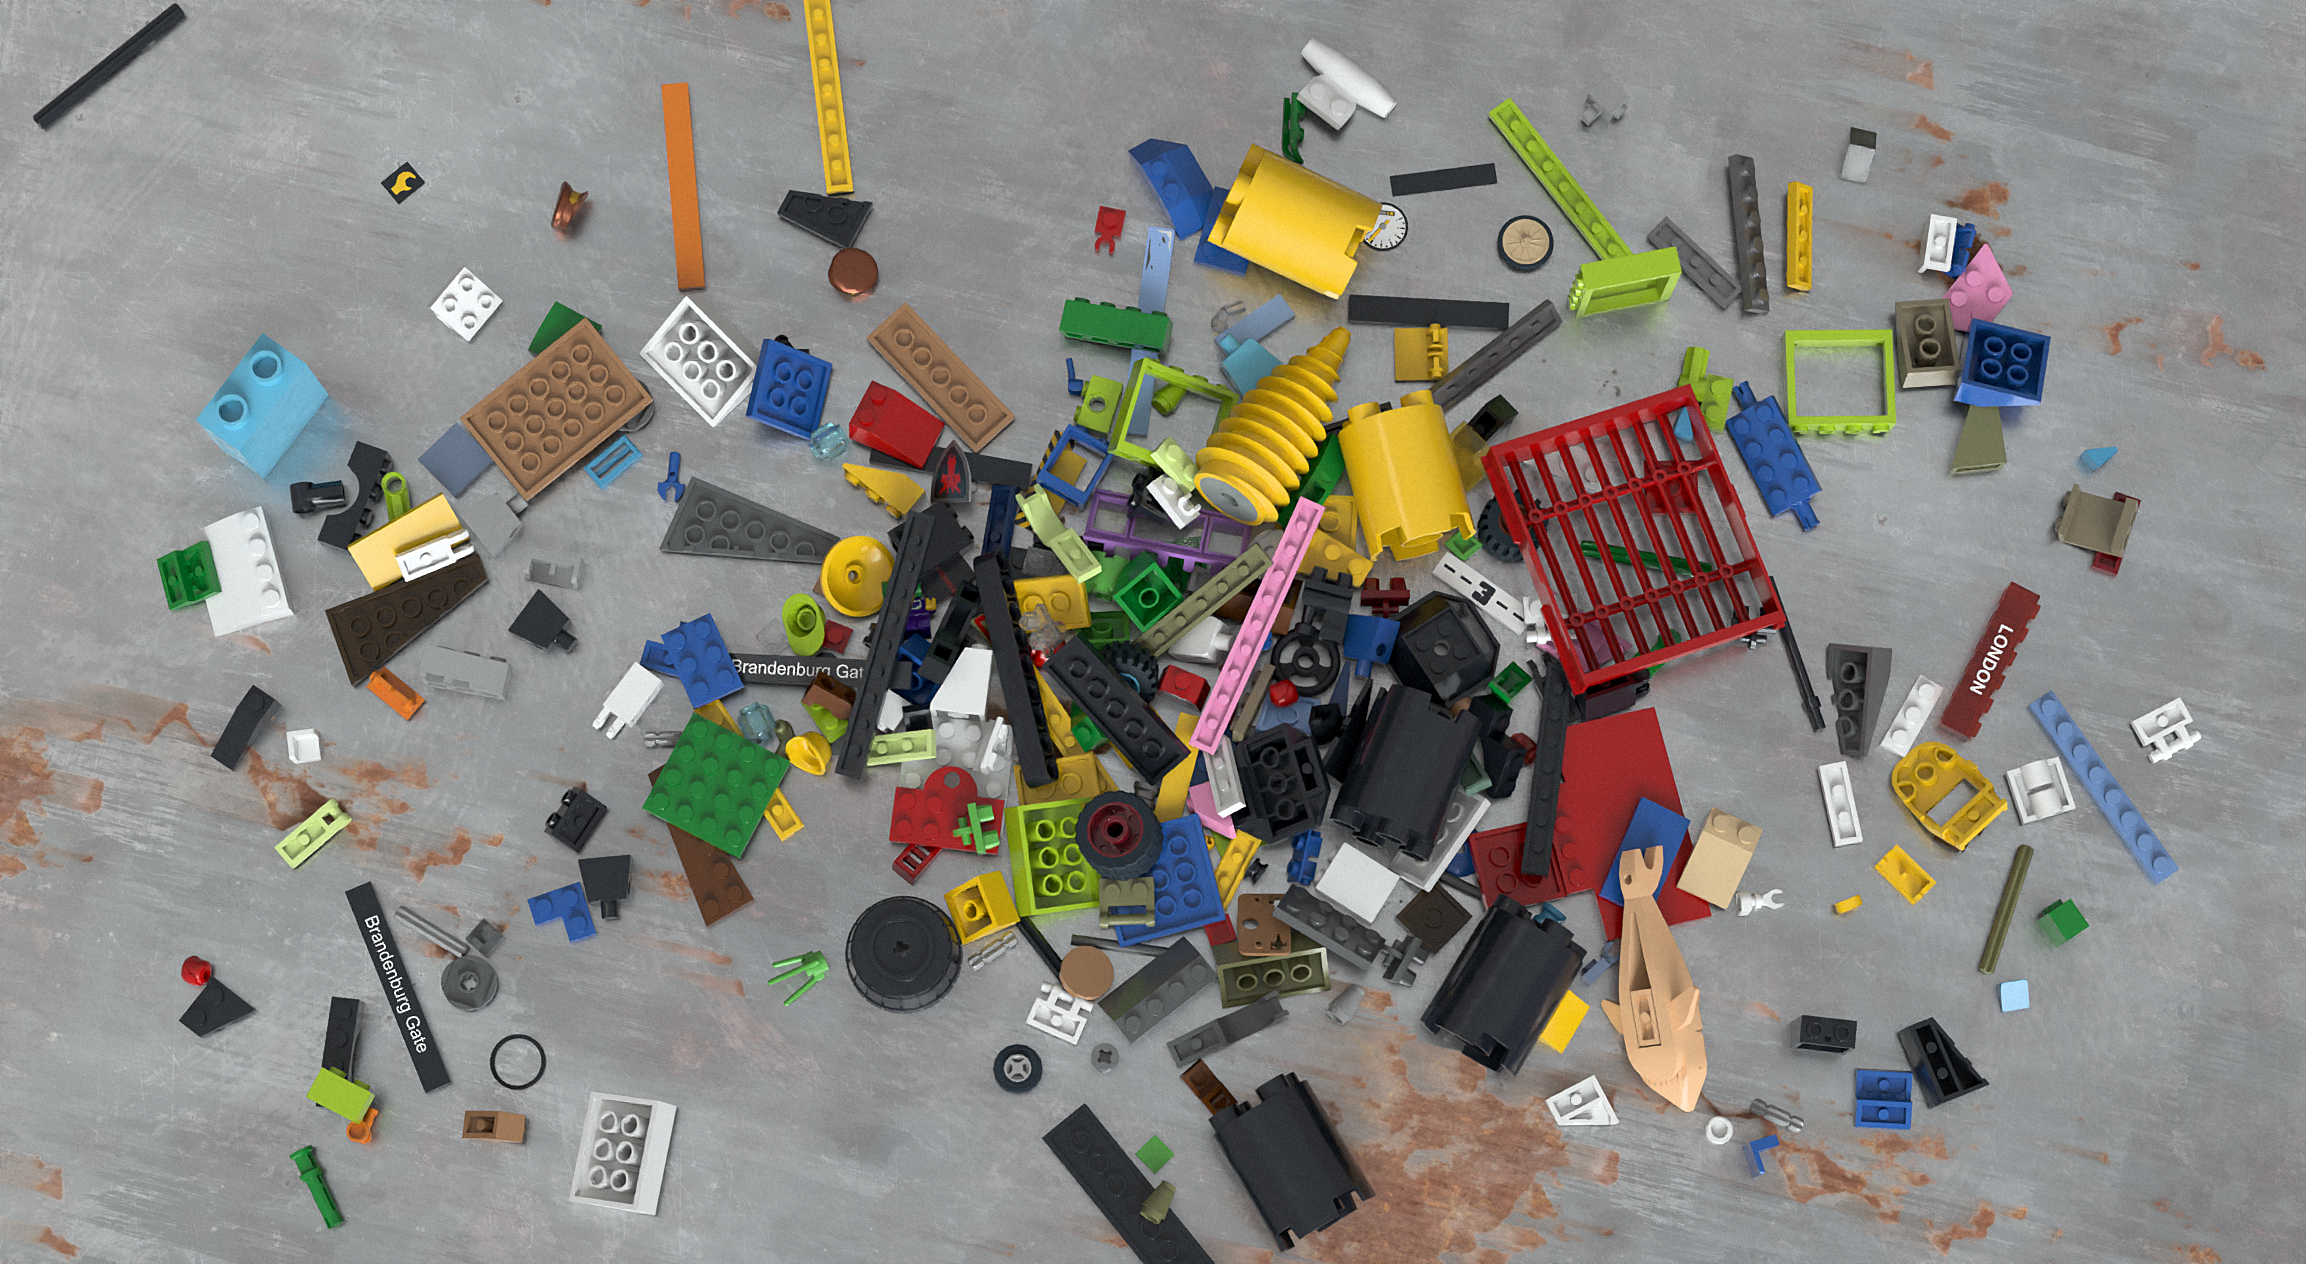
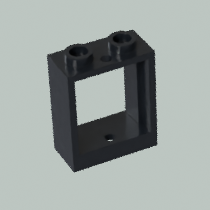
[1790,1015,1857,1055]

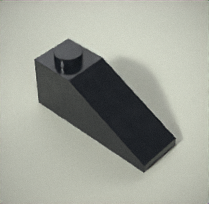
[211,685,281,772]

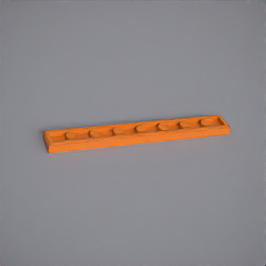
[661,82,706,291]

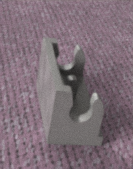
[523,546,585,591]

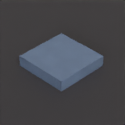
[418,422,494,498]

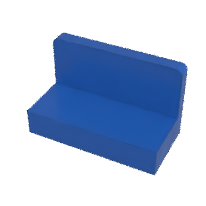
[1742,1134,1780,1178]

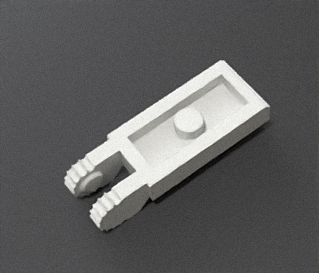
[395,528,475,582]

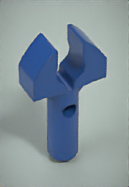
[657,451,686,503]

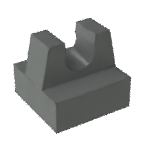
[465,918,505,958]

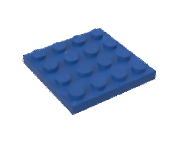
[1102,813,1227,948]

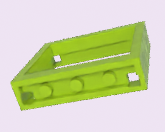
[1567,246,1682,318]
[1781,329,1896,434]
[1107,356,1240,473]

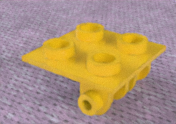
[1394,324,1449,381]

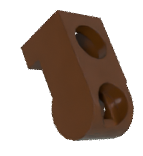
[801,670,857,720]

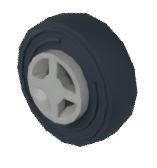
[993,1044,1043,1094]

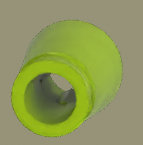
[1151,383,1187,415]

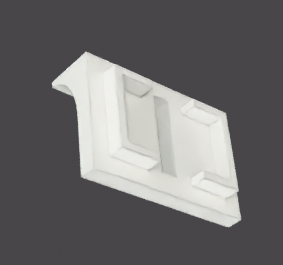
[972,716,1009,775]

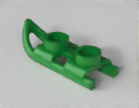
[1282,92,1305,164]

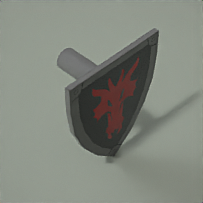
[930,440,977,503]

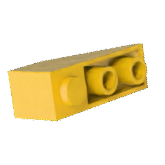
[842,463,926,520]

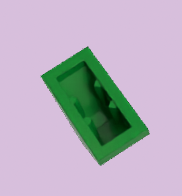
[1485,661,1533,706]

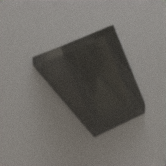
[1839,127,1877,184]

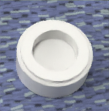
[1704,1116,1733,1144]

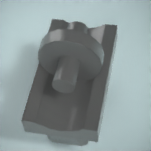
[1381,935,1430,986]

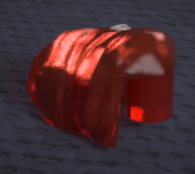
[1511,733,1537,764]

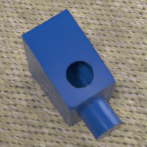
[1343,614,1400,678]

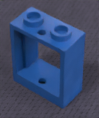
[1036,424,1115,510]

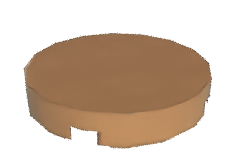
[1059,946,1114,1000]

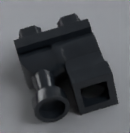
[1293,566,1354,645]

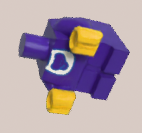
[904,597,936,640]

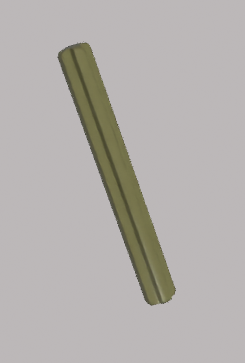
[1979,844,2034,974]

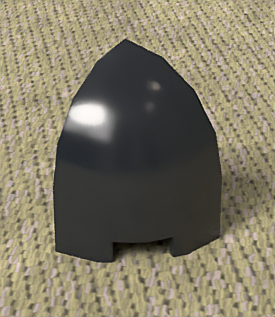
[1308,703,1342,746]

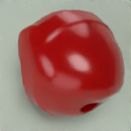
[1269,679,1299,709]
[181,956,212,986]

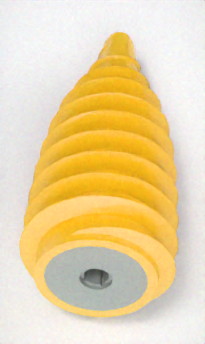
[1194,326,1351,526]

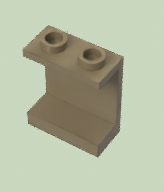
[2055,484,2139,558]

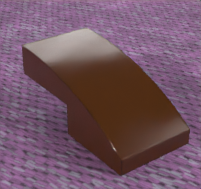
[1180,1059,1238,1116]

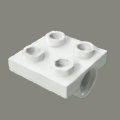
[427,265,502,342]
[2005,756,2076,825]

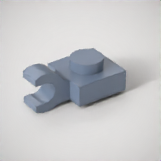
[1580,941,1620,987]

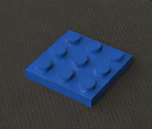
[745,339,832,441]

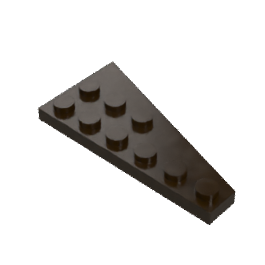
[325,554,488,687]

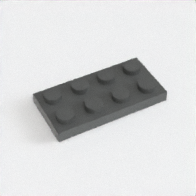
[1272,884,1386,972]

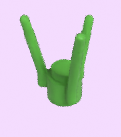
[768,950,829,1006]

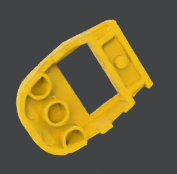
[1891,741,2008,851]

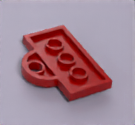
[889,766,1005,855]

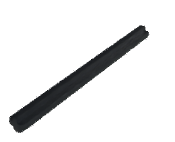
[33,3,184,128]

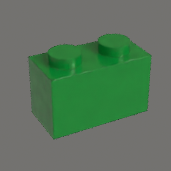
[2037,898,2089,947]

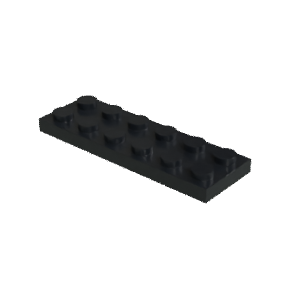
[1041,631,1191,786]

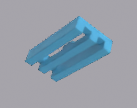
[583,434,642,490]

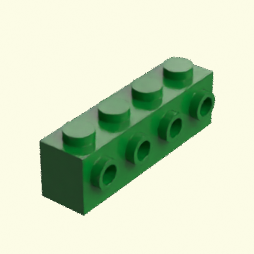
[1059,297,1173,355]

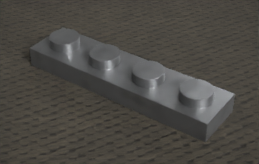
[1647,216,1742,309]

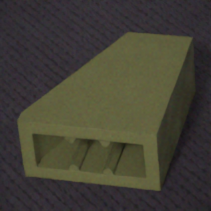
[1948,404,2007,474]

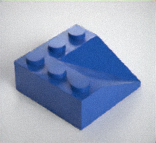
[1954,318,2051,407]

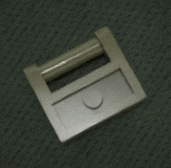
[1099,877,1156,929]

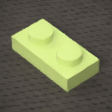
[1150,436,1199,495]

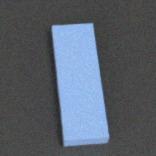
[1214,293,1295,356]

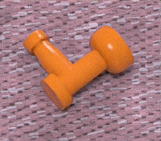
[346,1107,378,1144]

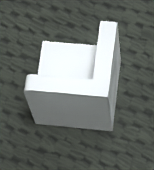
[287,728,322,764]

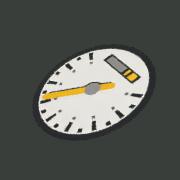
[1363,202,1408,251]

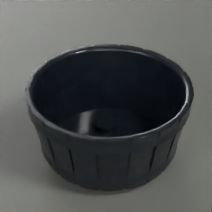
[845,896,963,1014]

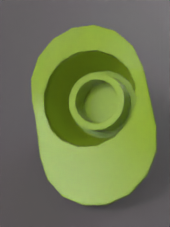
[782,593,826,657]

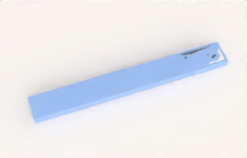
[1126,226,1175,437]

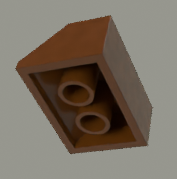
[1212,567,1303,635]

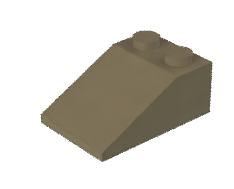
[1895,298,1961,388]

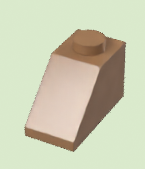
[462,1111,525,1143]

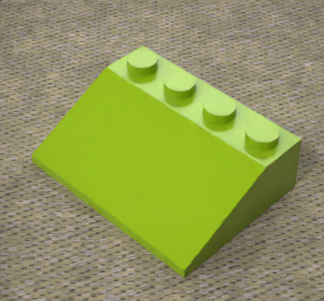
[1004,797,1102,917]

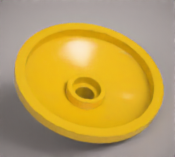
[820,535,895,617]

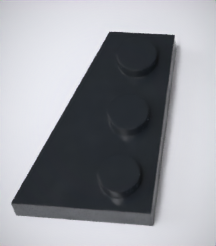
[777,190,873,249]

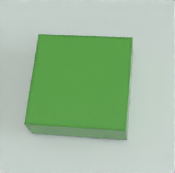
[1444,530,1483,562]
[1135,1135,1175,1174]

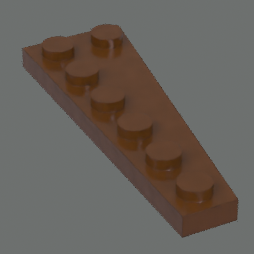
[648,763,754,928]

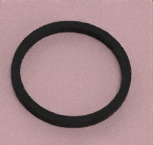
[490,1034,546,1090]

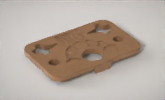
[1237,893,1291,956]

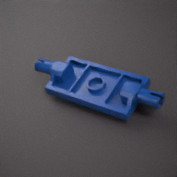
[1725,381,1823,531]

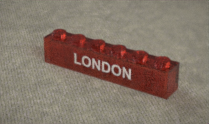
[1936,581,2041,742]

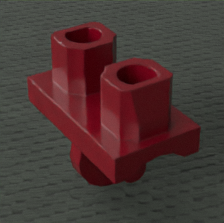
[1360,577,1410,619]

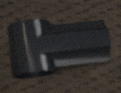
[290,480,346,514]

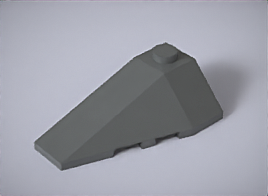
[1827,643,1892,756]

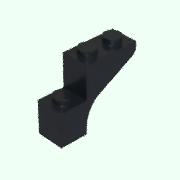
[1468,694,1528,799]

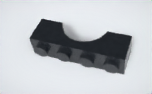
[317,441,393,556]
[917,579,981,685]
[316,996,365,1110]

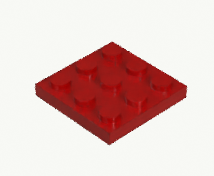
[1467,822,1567,910]

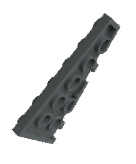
[659,476,841,563]

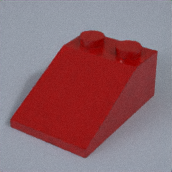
[849,380,945,469]

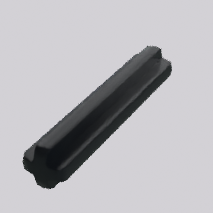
[1016,916,1062,985]

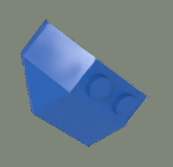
[1128,138,1213,241]

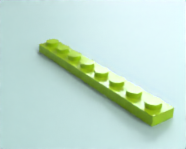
[1488,97,1633,260]

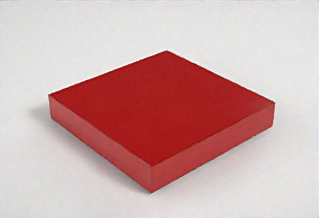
[1642,460,1698,515]

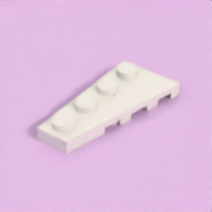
[1505,405,1610,493]

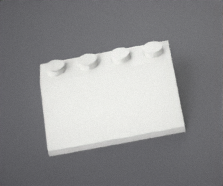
[639,293,760,427]
[188,506,294,637]
[569,1091,677,1215]

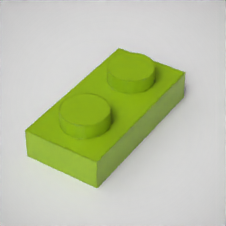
[1700,374,1734,432]
[800,700,848,744]

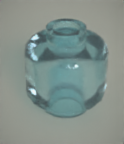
[808,422,850,462]
[736,701,777,744]

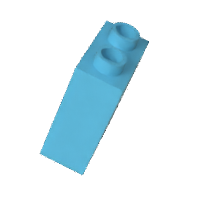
[196,333,329,480]

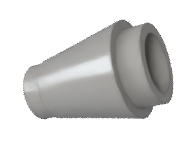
[1326,984,1365,1025]

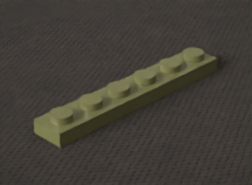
[1131,542,1274,658]

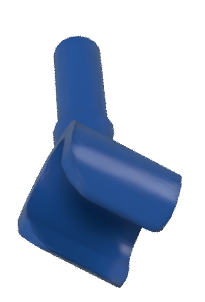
[1066,358,1083,395]

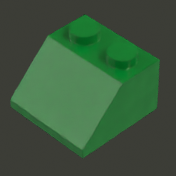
[1111,550,1185,634]

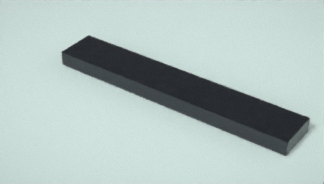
[1348,294,1509,331]
[869,446,1033,492]

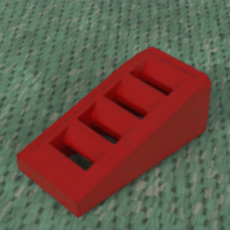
[892,844,943,885]

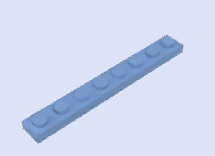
[2028,690,2179,885]

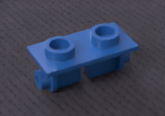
[1941,223,1977,280]
[1287,830,1323,886]

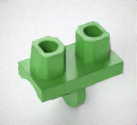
[952,803,1000,855]

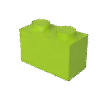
[306,1066,375,1124]

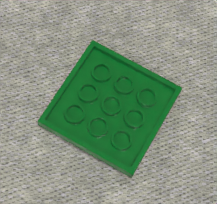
[642,712,791,859]

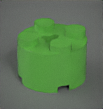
[1085,551,1131,603]

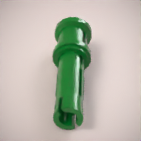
[289,1145,344,1229]

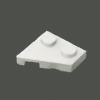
[1545,1075,1619,1125]

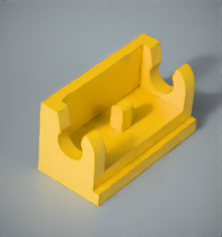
[1874,844,1937,905]

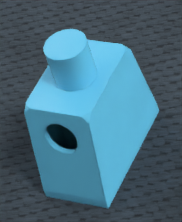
[1218,333,1284,399]

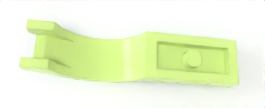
[1015,483,1102,584]

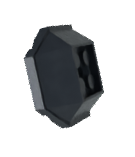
[1383,590,1501,711]
[1230,723,1331,845]

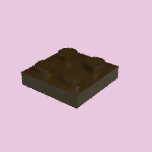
[1395,882,1473,956]

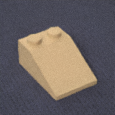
[1676,807,1763,909]

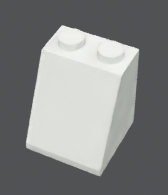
[930,644,994,722]

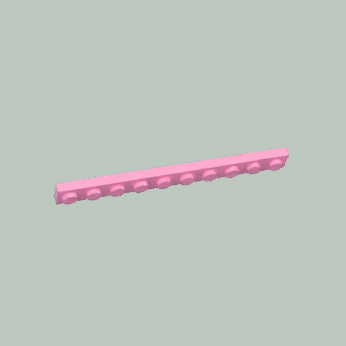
[1189,496,1325,756]

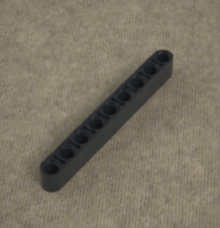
[973,549,1059,789]

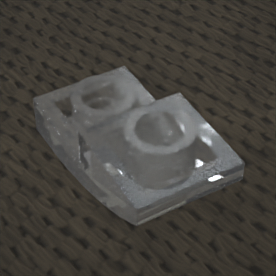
[1022,546,1070,577]

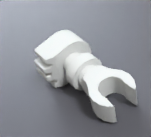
[1735,889,1785,916]

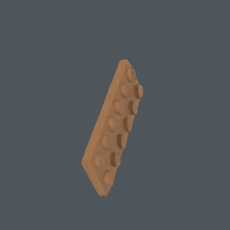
[866,302,1015,453]

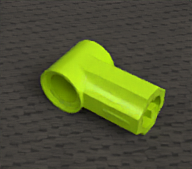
[1677,346,1710,402]
[382,472,411,521]

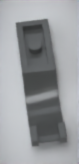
[1166,989,1290,1068]

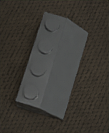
[1097,936,1218,1046]

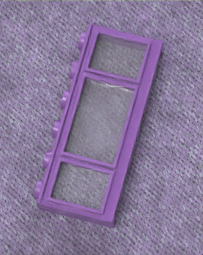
[1083,488,1252,577]

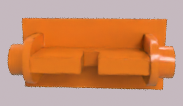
[366,666,425,721]

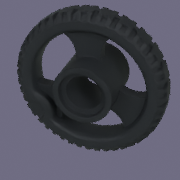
[1270,629,1341,697]

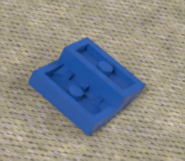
[1854,1068,1913,1130]

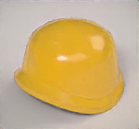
[785,731,832,775]

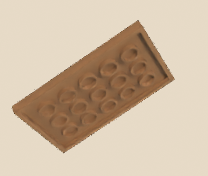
[459,317,653,501]

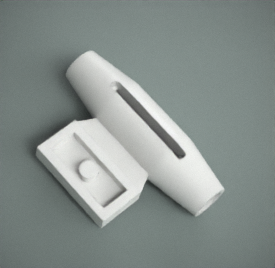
[1296,37,1397,130]

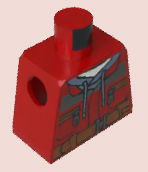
[1155,664,1211,713]

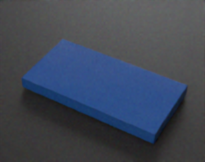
[1598,797,1691,908]

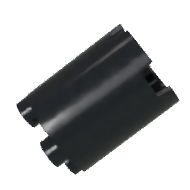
[1329,684,1483,862]
[1420,894,1587,1078]
[1208,1072,1377,1253]

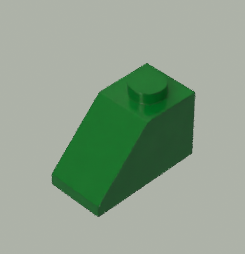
[1070,701,1110,753]

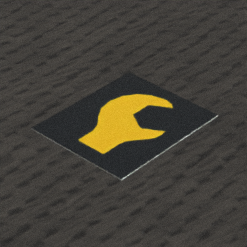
[381,162,425,204]

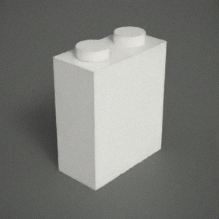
[1314,842,1400,926]

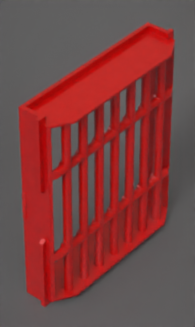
[1480,384,1786,696]

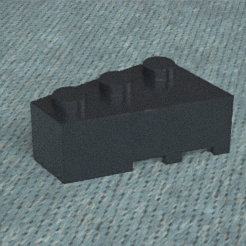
[1898,1017,1990,1108]

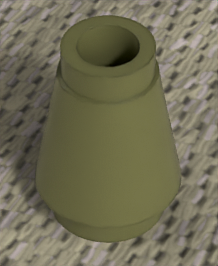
[1140,1180,1176,1224]

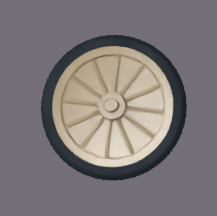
[1498,215,1554,270]

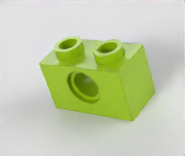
[1073,374,1123,439]

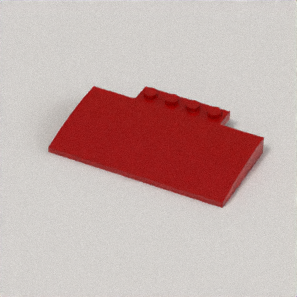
[1553,707,1712,943]

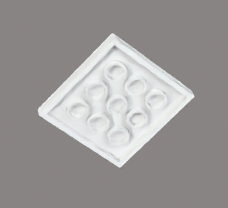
[899,716,1014,834]

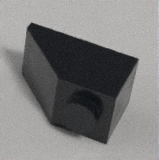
[1456,394,1519,456]

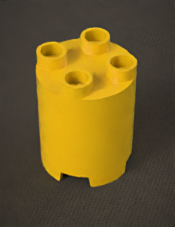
[1207,143,1383,300]
[1338,390,1476,562]

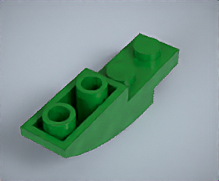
[1275,433,1345,530]

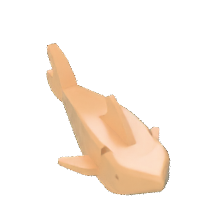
[1601,845,1707,1112]

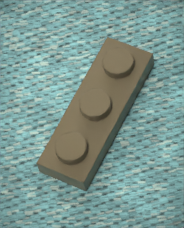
[1230,663,1276,744]

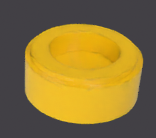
[1834,894,1863,914]

